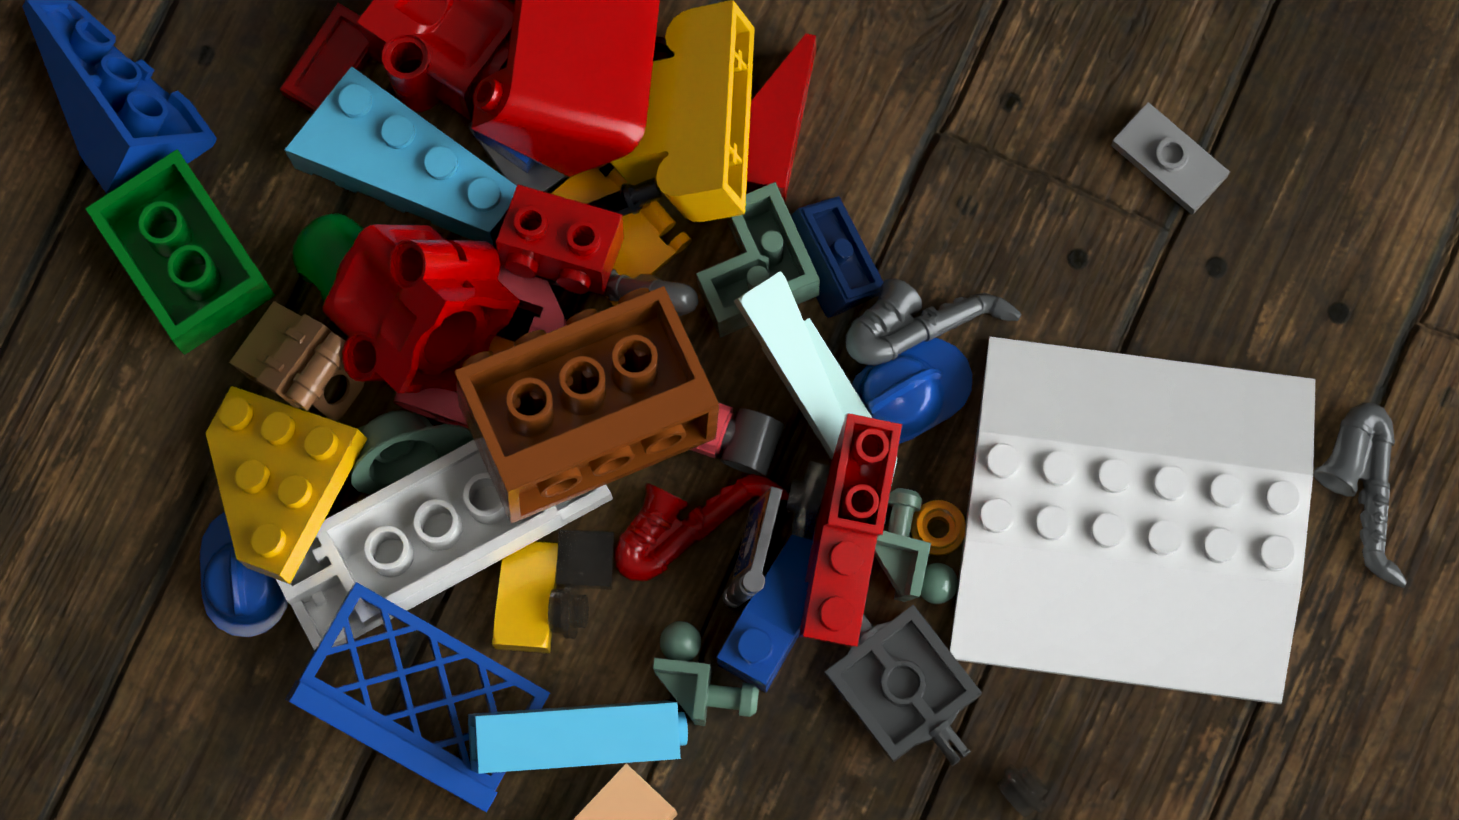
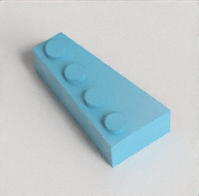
[285,66,517,249]

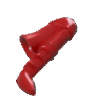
[614,474,791,581]

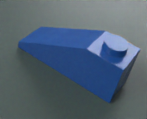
[717,522,815,693]

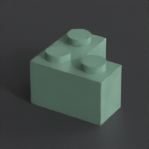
[696,182,820,338]

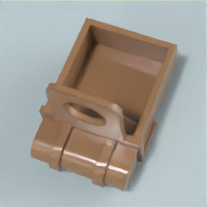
[229,301,365,421]

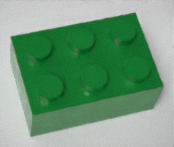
[85,149,275,355]

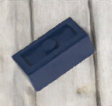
[791,196,883,318]

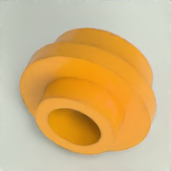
[911,500,966,556]

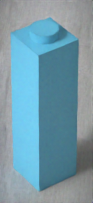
[468,700,688,774]

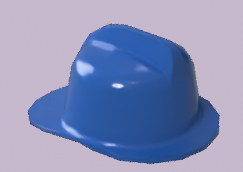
[852,338,973,444]
[200,511,288,637]

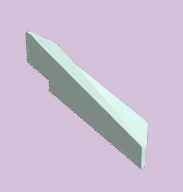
[733,271,898,524]

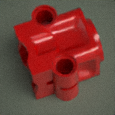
[357,0,515,121]
[323,224,520,394]

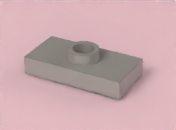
[1111,102,1230,215]

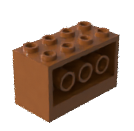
[454,286,719,524]

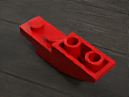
[799,413,902,647]

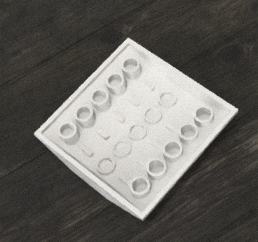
[950,336,1316,704]

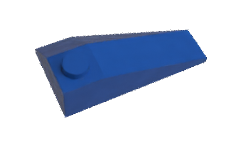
[22,0,217,194]

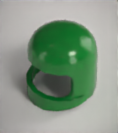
[292,213,364,302]

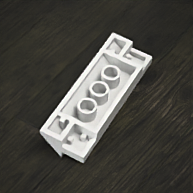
[276,440,613,651]

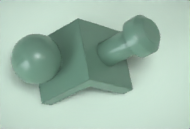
[874,488,958,604]
[653,621,759,726]

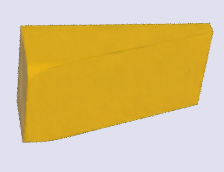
[492,541,560,653]

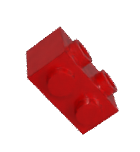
[496,184,624,295]

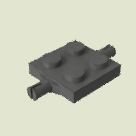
[825,604,982,766]

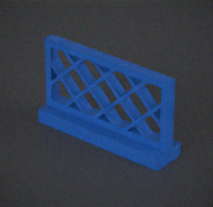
[285,582,550,813]

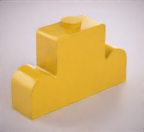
[610,0,755,222]

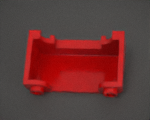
[471,0,660,177]

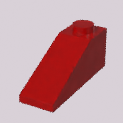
[746,34,816,202]

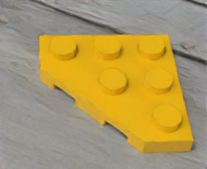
[206,386,368,584]

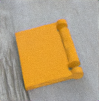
[551,162,692,306]

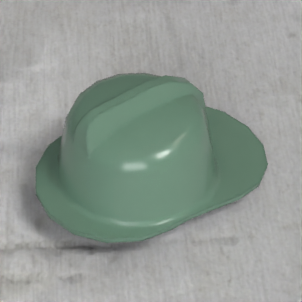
[351,410,474,494]

